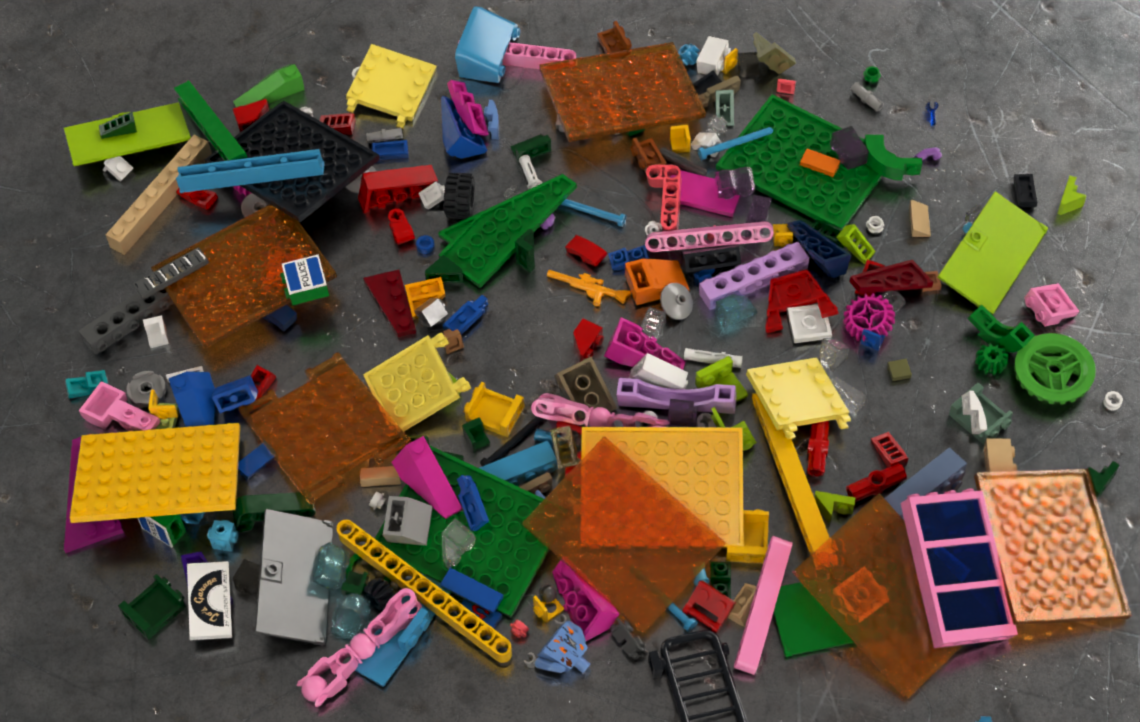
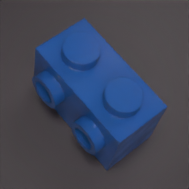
[212,375,258,413]

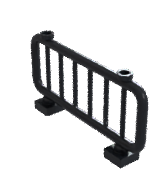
[648,630,747,722]

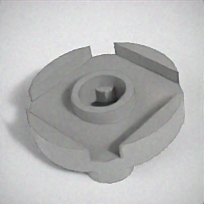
[127,371,166,408]

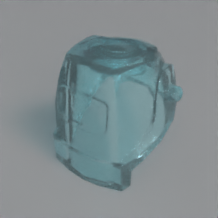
[330,593,371,641]

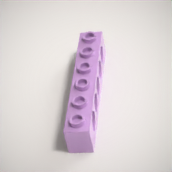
[699,242,809,311]

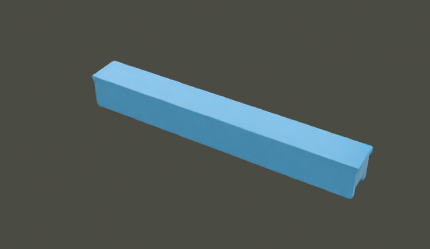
[176,149,324,193]

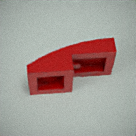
[176,188,219,210]
[565,235,608,266]

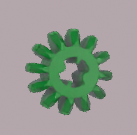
[975,343,1009,376]

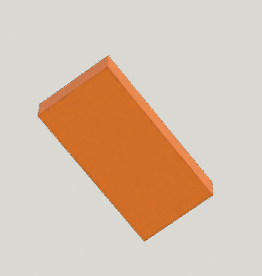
[800,148,841,177]

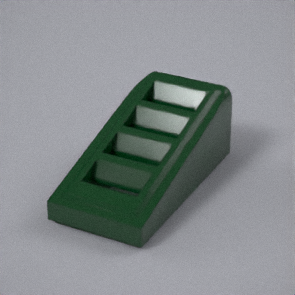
[99,112,137,139]
[811,220,845,249]

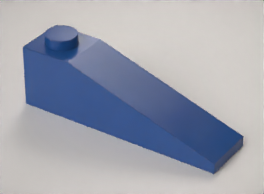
[441,96,487,159]
[168,372,215,427]

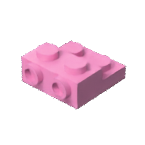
[1024,283,1079,327]

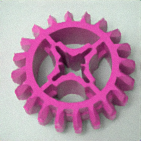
[843,293,895,342]

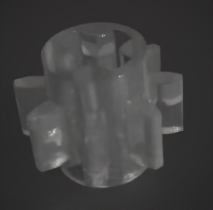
[706,115,727,137]

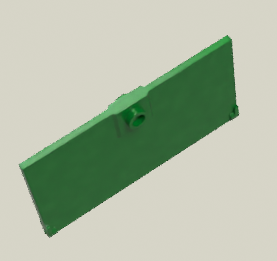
[773,563,919,657]

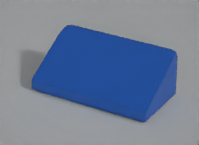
[238,442,278,481]

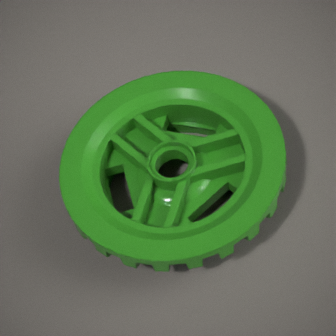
[1014,333,1096,404]

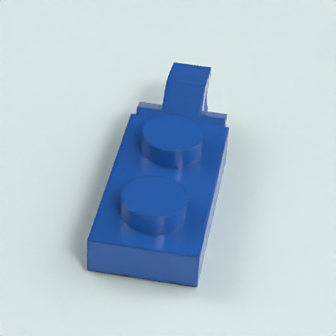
[443,295,488,335]
[457,475,489,531]

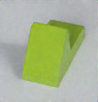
[1057,176,1086,215]
[814,491,855,524]

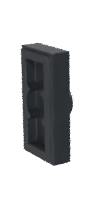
[684,70,722,104]
[1013,174,1038,207]

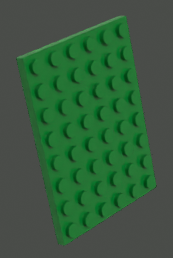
[716,94,896,229]
[374,445,569,618]

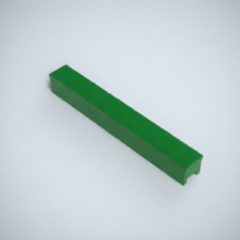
[174,80,247,161]

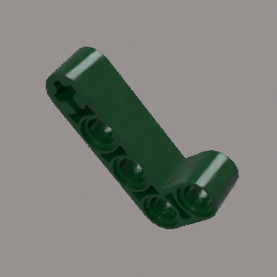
[233,492,316,532]

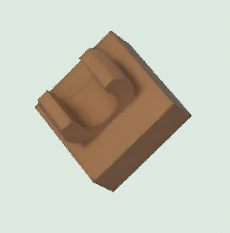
[443,329,464,354]

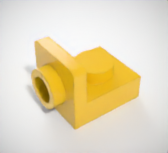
[773,224,793,247]

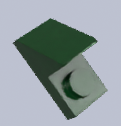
[1085,461,1120,503]

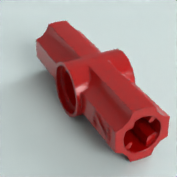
[807,421,829,477]
[846,463,907,502]

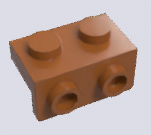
[597,21,632,62]
[630,138,667,173]

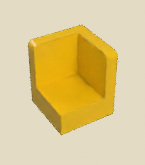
[670,125,691,154]

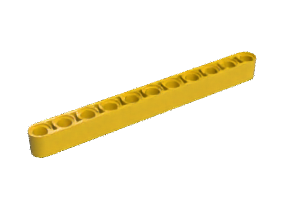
[752,393,838,571]
[336,520,512,663]

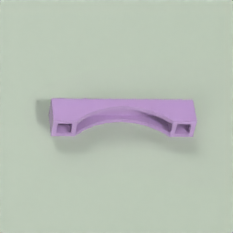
[616,378,737,414]

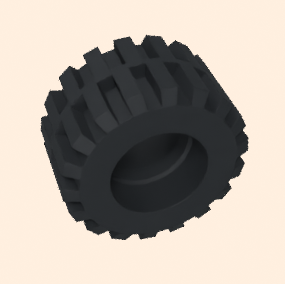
[444,172,475,219]

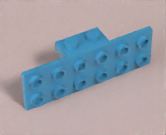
[355,572,451,687]

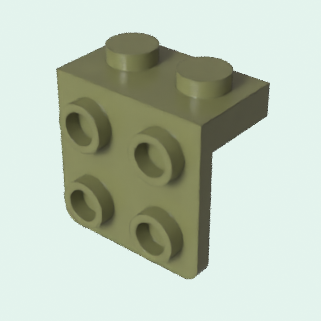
[753,32,796,74]

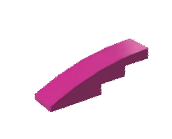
[447,80,489,136]

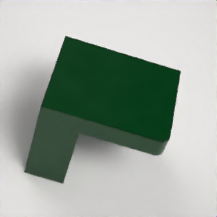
[462,417,490,453]
[341,571,369,600]

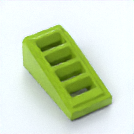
[836,224,876,264]

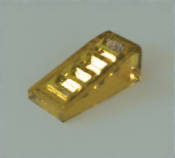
[550,426,580,468]

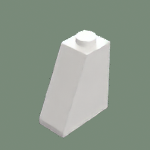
[629,353,688,389]

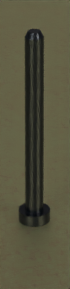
[480,416,545,466]

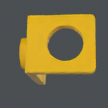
[722,48,738,74]
[148,389,179,419]
[532,595,564,623]

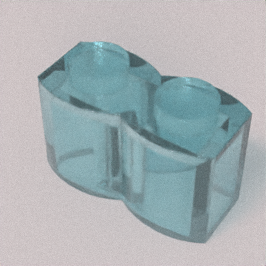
[313,542,350,591]

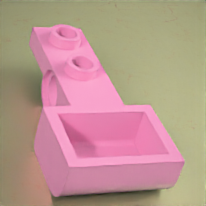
[79,381,160,431]

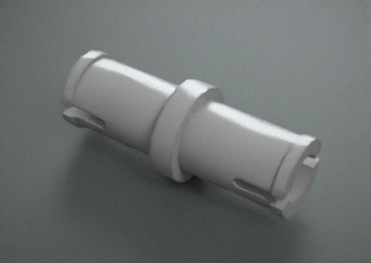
[850,82,884,112]
[366,127,403,144]

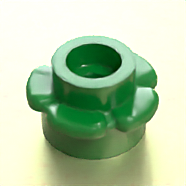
[863,66,881,83]

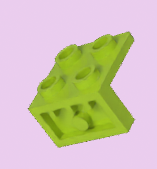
[695,356,748,402]

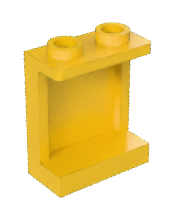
[463,382,524,437]
[726,509,769,564]

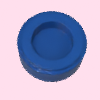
[416,235,435,254]

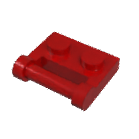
[682,580,736,634]

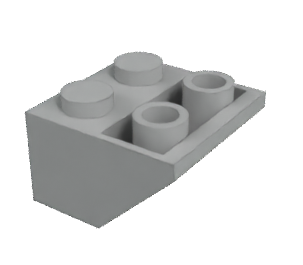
[383,496,433,546]

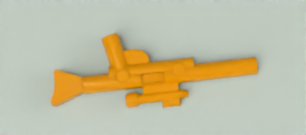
[547,270,631,307]

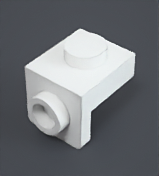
[691,132,721,157]
[103,156,134,182]

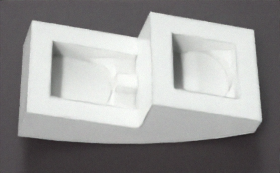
[962,391,987,434]

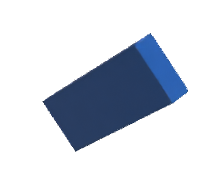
[440,568,504,614]

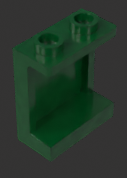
[118,574,186,640]

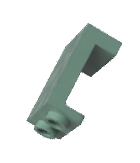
[949,383,1013,445]

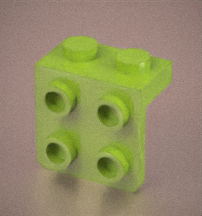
[711,407,757,451]

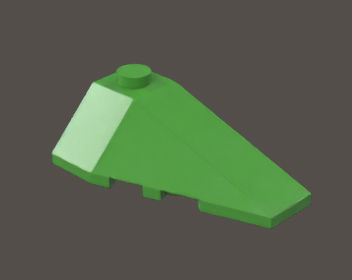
[233,64,305,108]

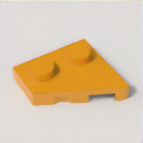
[405,277,446,320]

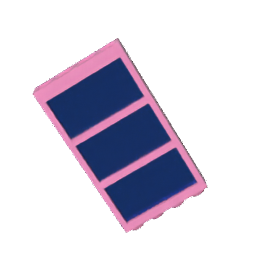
[900,489,1018,648]

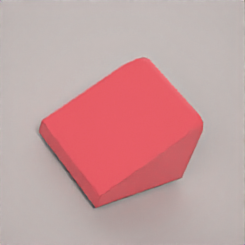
[777,79,796,94]

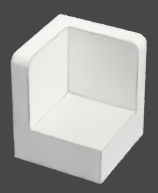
[143,315,169,348]

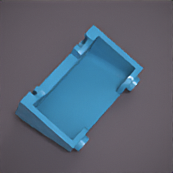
[455,6,520,83]

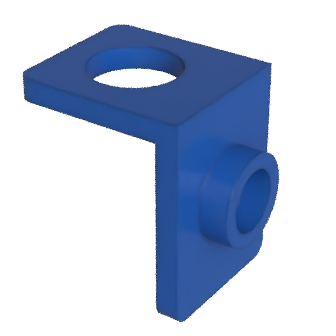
[861,329,885,351]

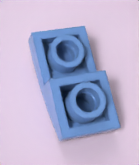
[484,100,499,140]

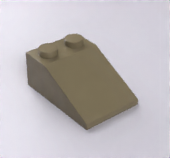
[554,356,617,426]

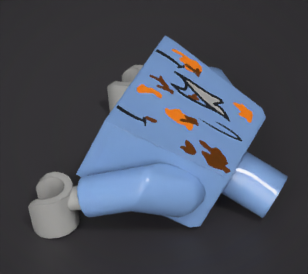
[524,614,590,673]

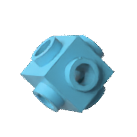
[207,520,238,552]

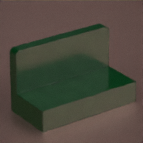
[511,134,551,164]
[515,229,535,273]

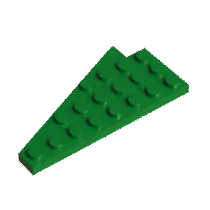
[438,174,577,288]

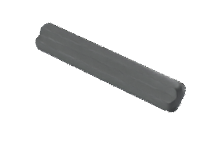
[660,147,707,176]

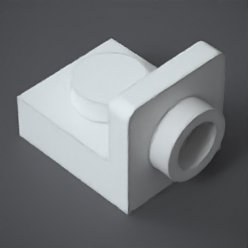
[419,182,445,210]

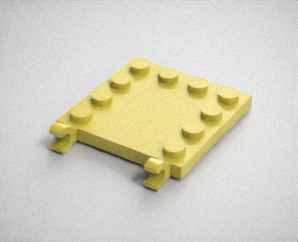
[346,44,437,129]
[363,332,471,437]
[746,357,851,439]

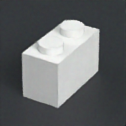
[696,36,731,76]

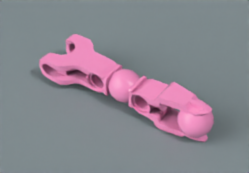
[531,393,670,427]
[297,588,423,707]

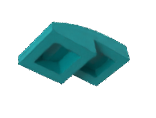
[65,370,108,399]

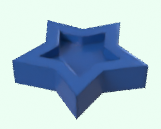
[694,268,715,282]

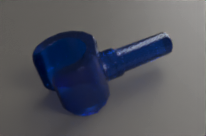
[926,102,939,125]

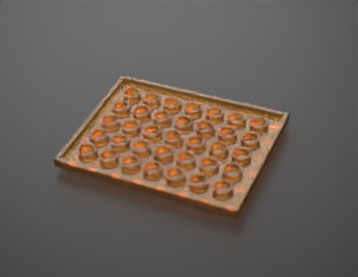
[539,42,706,142]
[151,205,337,349]
[522,436,726,634]
[974,469,1132,625]
[792,493,992,699]

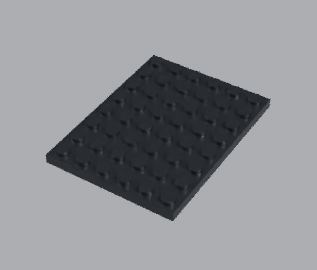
[204,100,380,222]

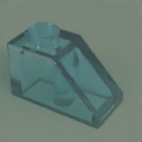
[715,294,757,328]

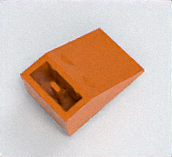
[625,259,690,305]

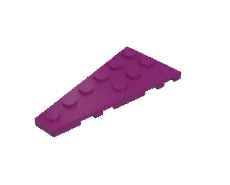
[64,433,124,553]

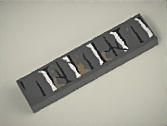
[133,247,209,300]

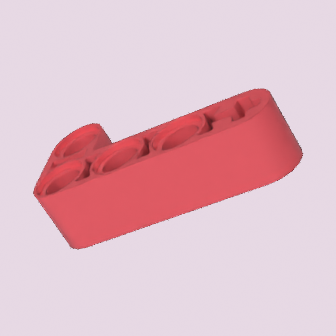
[646,165,682,237]

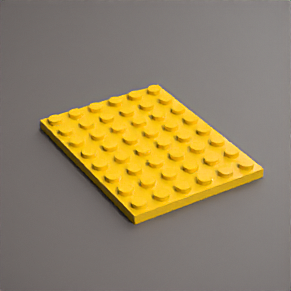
[70,423,240,523]
[581,427,744,548]

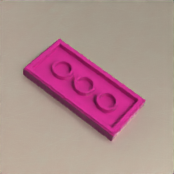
[668,170,743,217]

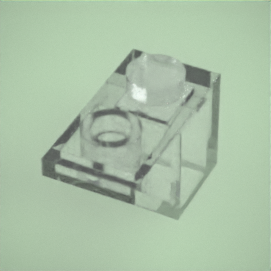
[819,337,850,372]
[442,518,476,569]

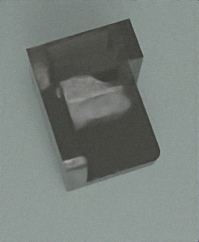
[737,52,760,78]

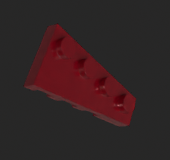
[849,259,934,293]
[363,269,416,337]

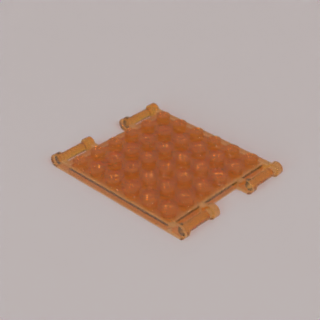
[238,352,412,505]

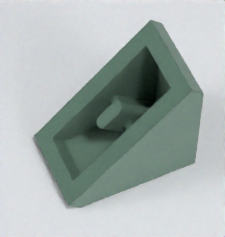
[715,90,734,126]

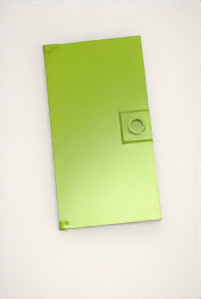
[64,102,191,167]
[937,191,1048,315]

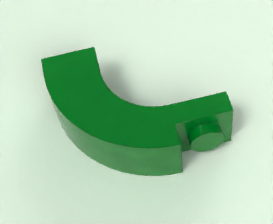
[863,135,922,181]
[967,304,1035,353]

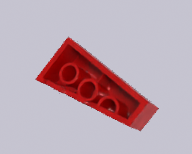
[358,165,438,213]

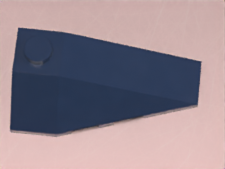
[787,220,851,278]

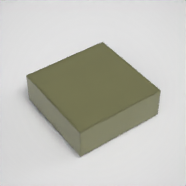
[887,359,912,381]

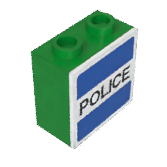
[280,254,329,305]
[138,514,186,548]

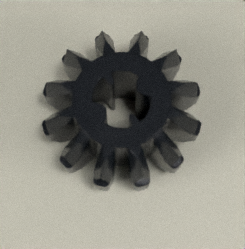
[363,577,396,612]

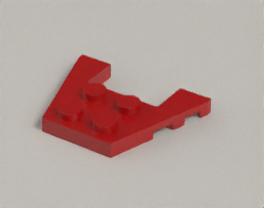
[765,269,839,334]

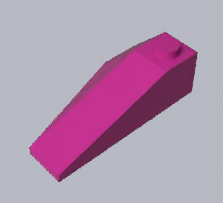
[604,317,686,370]
[392,436,463,519]
[552,557,620,641]

